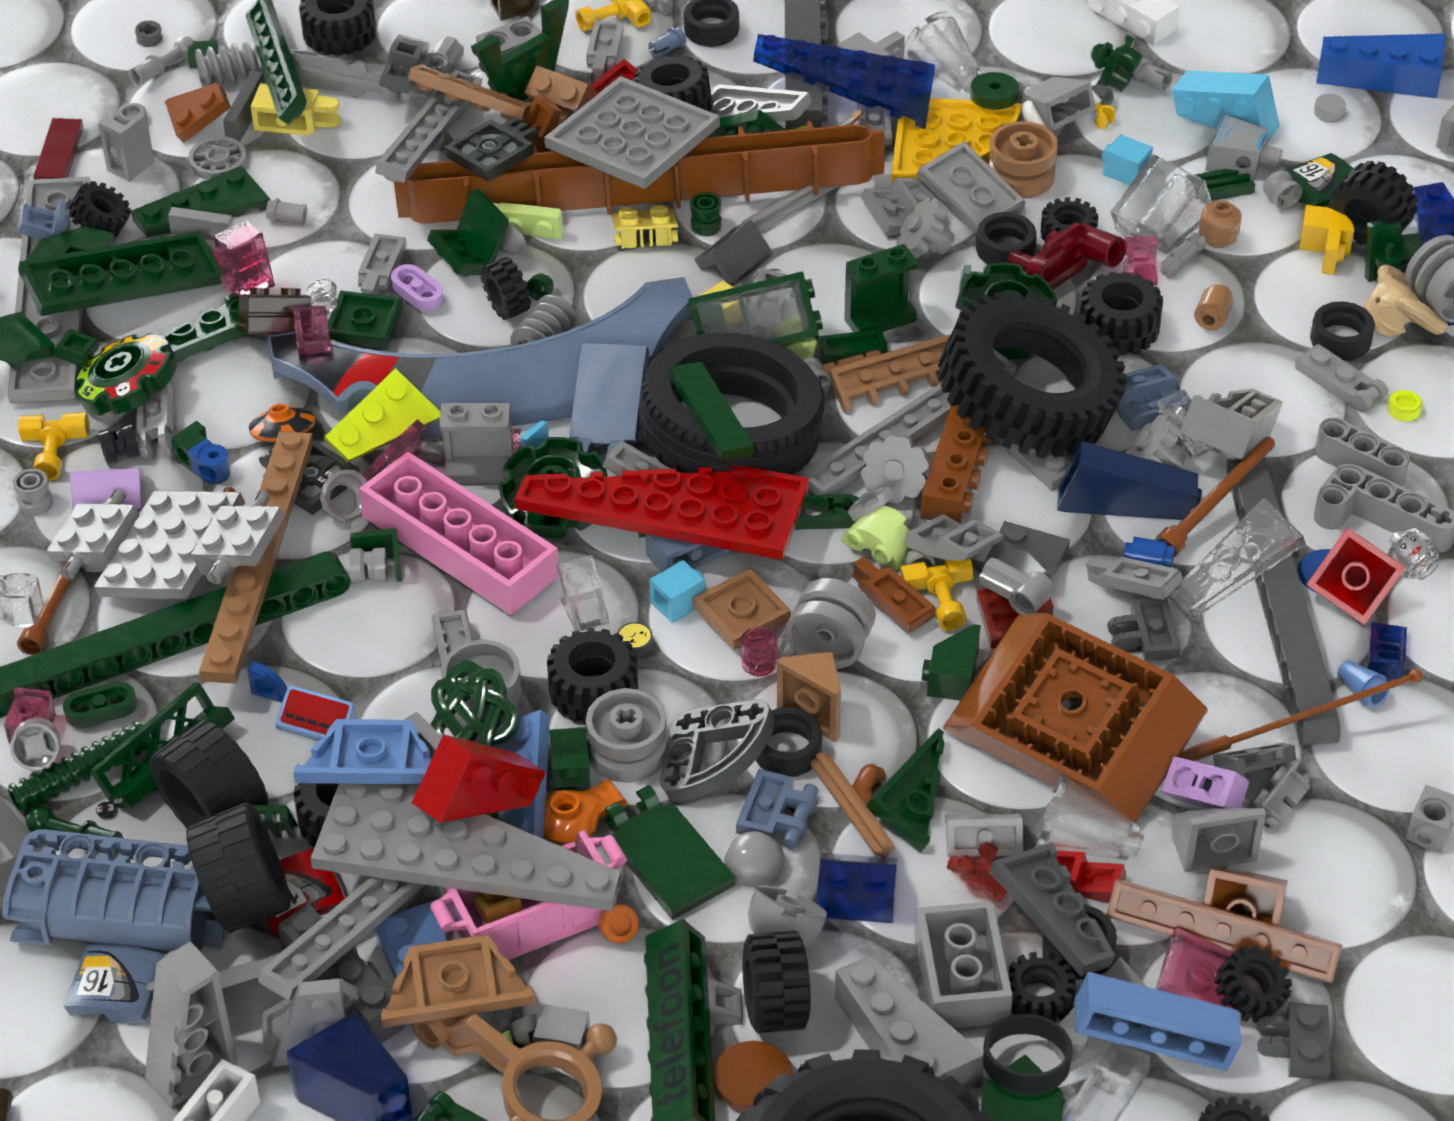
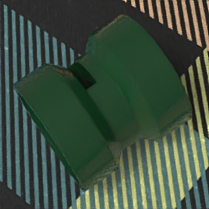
[690,192,722,237]

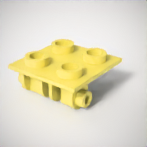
[612,205,678,249]

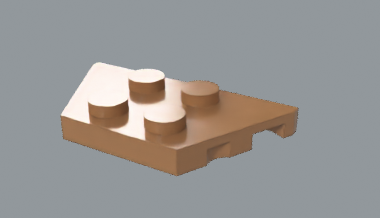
[381,935,535,1028]

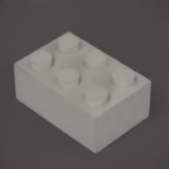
[915,901,1012,1029]

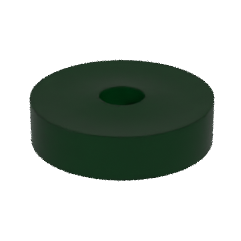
[970,72,1019,110]

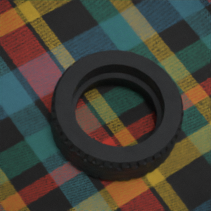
[638,332,825,475]

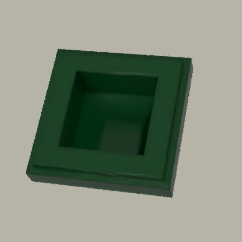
[1400,233,1423,264]

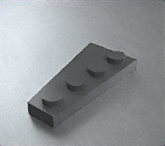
[990,842,1115,976]

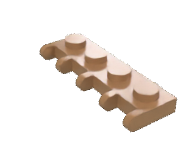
[408,64,532,120]
[828,334,950,413]

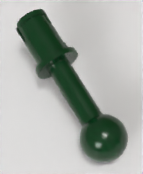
[26,806,123,855]

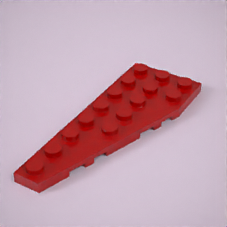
[514,466,809,560]

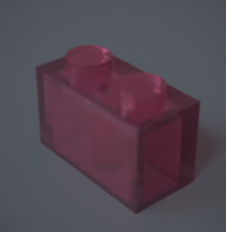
[213,220,275,298]

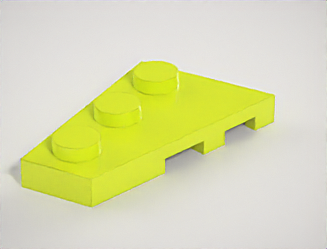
[324,368,441,463]

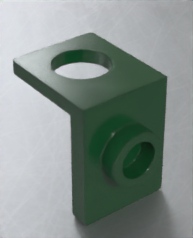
[350,528,402,582]

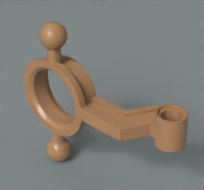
[413,1013,617,1121]

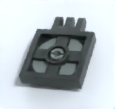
[445,118,539,182]
[259,440,360,515]

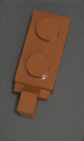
[852,556,936,633]

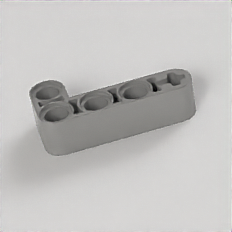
[1314,464,1454,553]

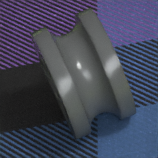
[135,20,162,47]

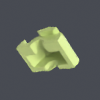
[841,505,911,572]

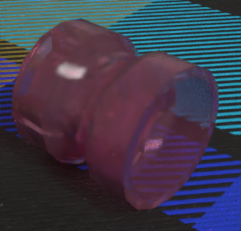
[741,626,777,677]

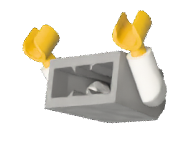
[1021,77,1115,142]

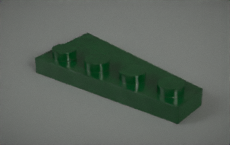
[131,166,271,237]
[161,279,270,363]

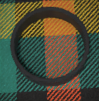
[983,1014,1072,1094]

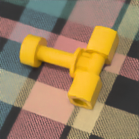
[575,0,651,32]
[18,412,90,481]
[900,558,973,631]

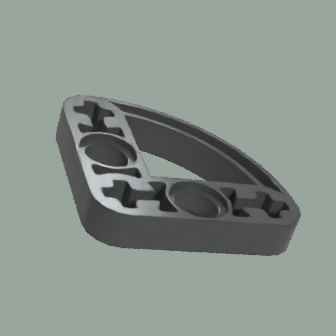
[660,699,775,802]

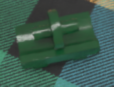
[1090,34,1143,92]
[1364,220,1403,282]

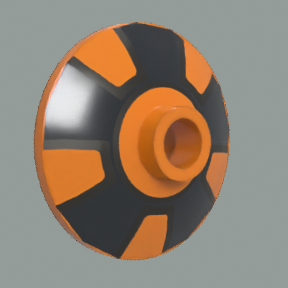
[249,404,315,442]

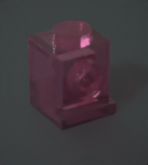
[4,687,56,744]

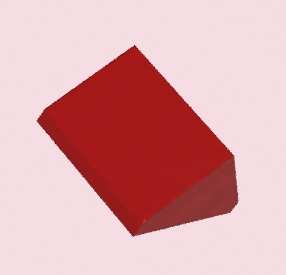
[1306,527,1406,625]

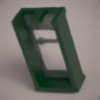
[688,271,823,347]

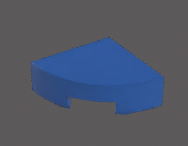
[247,661,288,702]

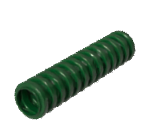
[8,721,150,814]

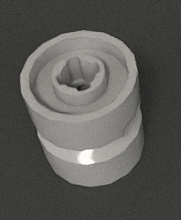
[10,717,61,771]

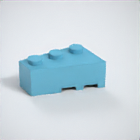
[1171,70,1280,143]

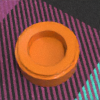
[599,904,639,943]

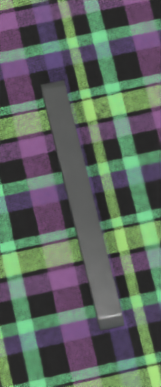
[1227,457,1340,746]

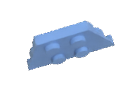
[293,719,431,784]

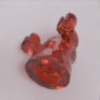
[947,841,1007,902]

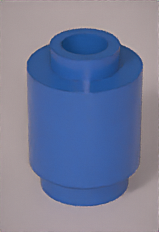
[1123,536,1175,568]

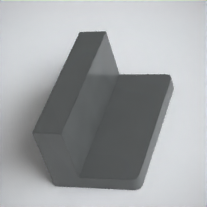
[694,220,771,284]

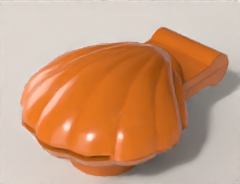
[544,779,627,845]

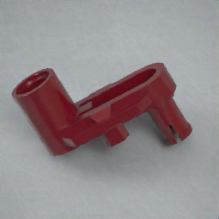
[1007,222,1126,289]

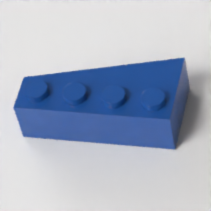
[1316,33,1446,99]

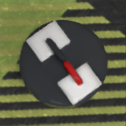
[317,471,332,484]
[96,802,115,817]

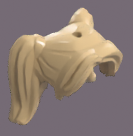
[1363,265,1448,337]

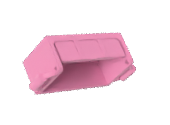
[430,830,627,960]

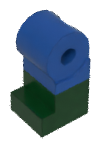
[171,420,230,484]

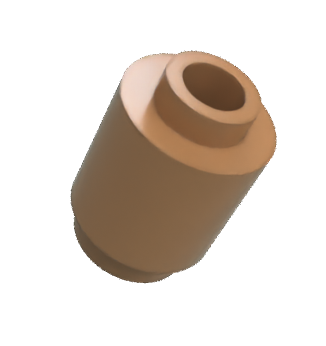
[1194,284,1233,330]

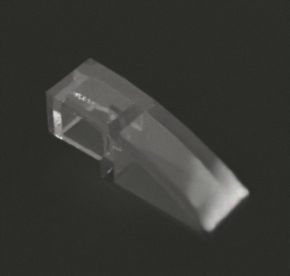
[1062,1042,1150,1121]

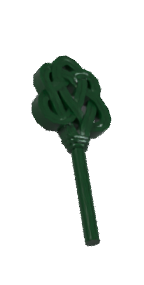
[430,660,520,820]

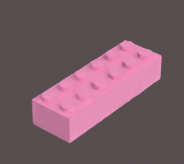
[359,451,559,616]

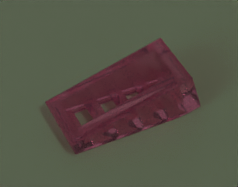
[293,305,331,355]

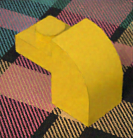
[1299,205,1354,275]

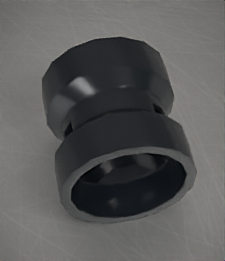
[98,424,140,464]

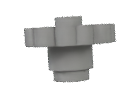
[896,197,954,259]
[1126,414,1186,468]
[861,433,931,504]

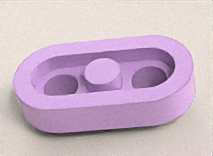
[391,264,444,312]

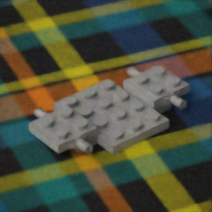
[46,489,285,599]

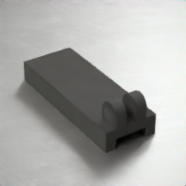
[223,70,267,142]

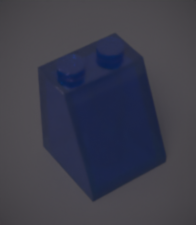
[286,1011,413,1121]

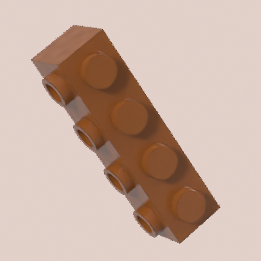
[920,405,994,524]

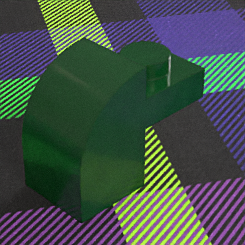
[549,727,591,789]

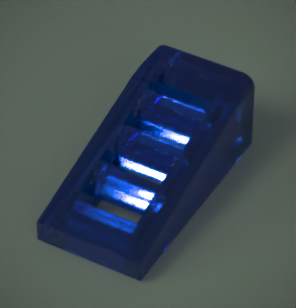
[1366,622,1407,682]

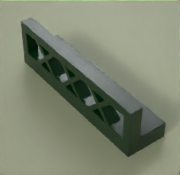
[90,683,235,808]

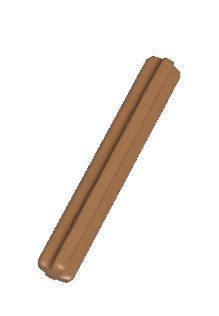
[810,752,894,858]

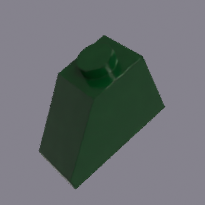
[922,624,981,701]

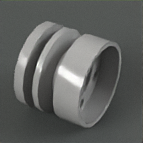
[1405,235,1454,322]

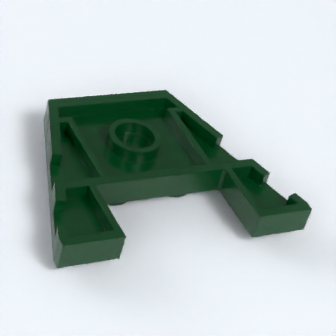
[471,0,569,101]

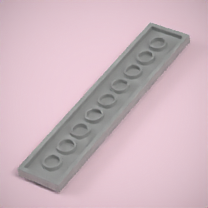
[7,176,91,403]

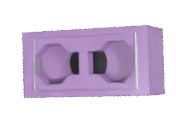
[1161,756,1250,809]

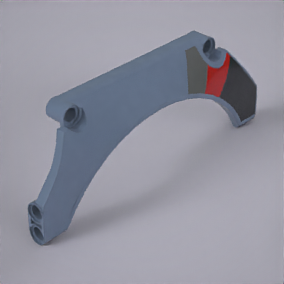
[267,277,693,445]

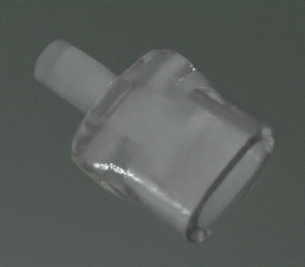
[306,278,338,332]

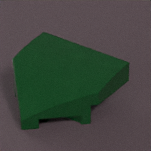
[0,312,56,371]
[981,1054,1063,1121]

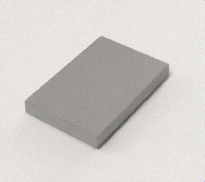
[917,141,1026,234]

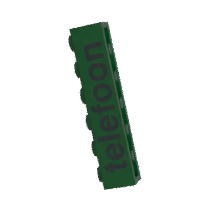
[644,919,715,1121]

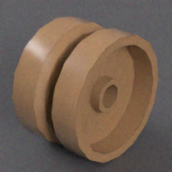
[989,121,1057,198]

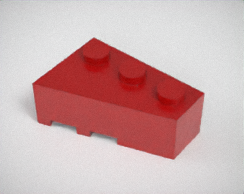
[412,734,546,823]

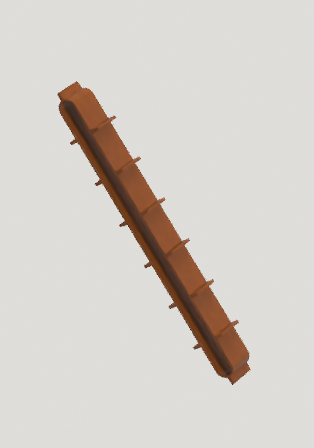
[394,121,884,223]

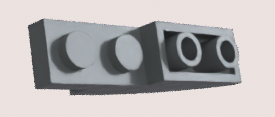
[379,34,430,94]

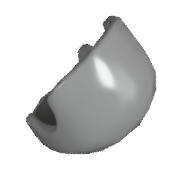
[724,831,784,887]

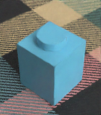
[1102,134,1153,187]
[650,560,706,623]

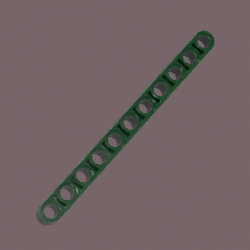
[0,551,351,718]

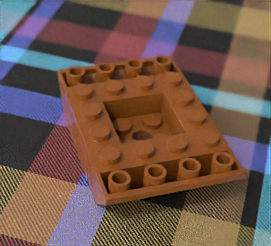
[943,613,1208,827]

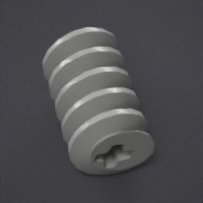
[195,41,260,85]
[510,295,577,346]

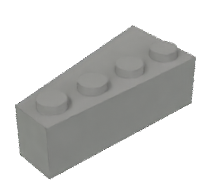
[145,941,237,1109]
[835,955,984,1089]

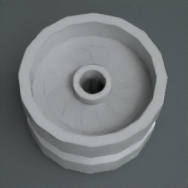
[786,578,876,669]
[441,639,523,728]
[586,688,667,783]

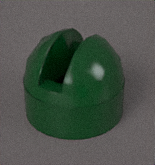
[526,273,554,301]

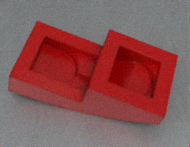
[1056,850,1127,902]

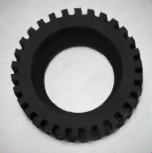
[938,291,1127,458]

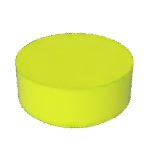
[1387,390,1423,421]

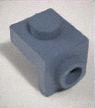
[18,200,70,240]

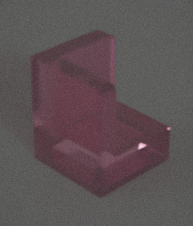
[1122,236,1158,286]

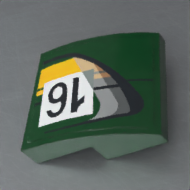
[1284,153,1353,207]

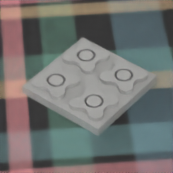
[544,76,720,189]

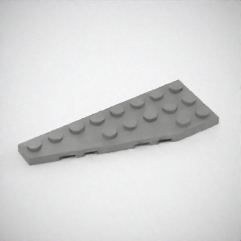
[311,784,621,911]

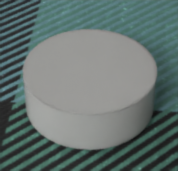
[1314,94,1346,121]
[116,103,148,125]

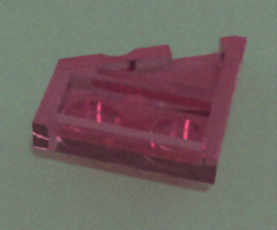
[362,419,427,481]

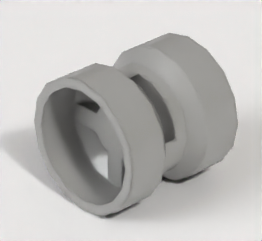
[13,468,53,516]
[350,547,388,583]

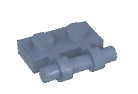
[736,769,818,849]

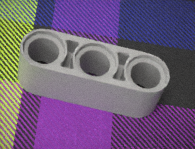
[1315,418,1410,486]

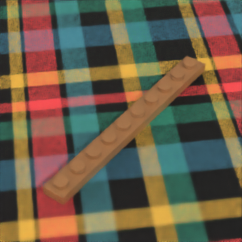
[199,431,314,684]

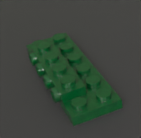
[18,231,224,316]

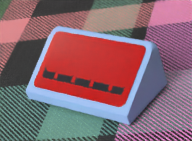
[275,685,357,740]

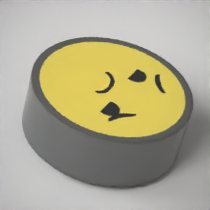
[617,622,653,657]

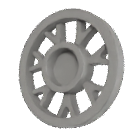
[189,136,247,178]

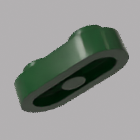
[63,682,137,728]

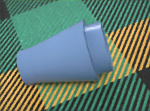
[1337,660,1390,707]

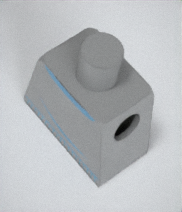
[1205,115,1283,177]

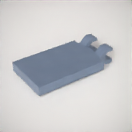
[569,343,649,455]

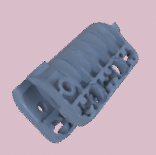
[2,829,225,951]

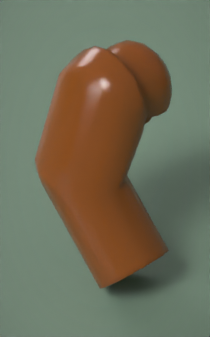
[852,764,886,814]

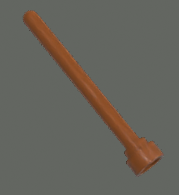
[1155,437,1275,557]
[17,561,72,655]

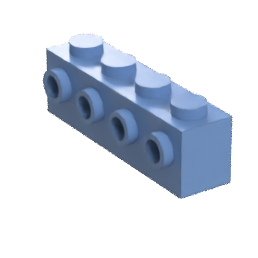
[1075,972,1242,1071]

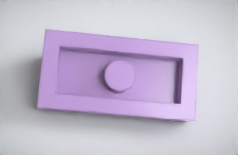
[70,468,144,509]

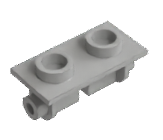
[1249,759,1310,831]

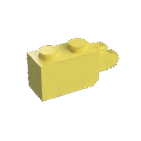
[251,84,341,135]

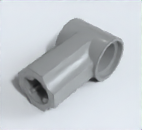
[421,36,464,74]
[979,557,1055,615]

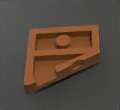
[164,83,231,143]

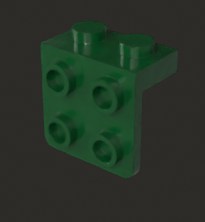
[427,189,509,277]

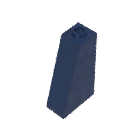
[1057,441,1202,520]

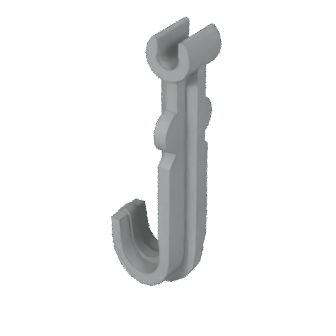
[289,50,400,100]

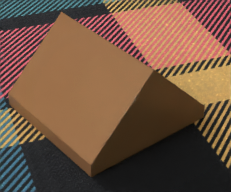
[777,652,841,742]

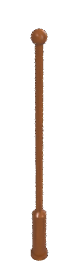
[1179,669,1423,761]

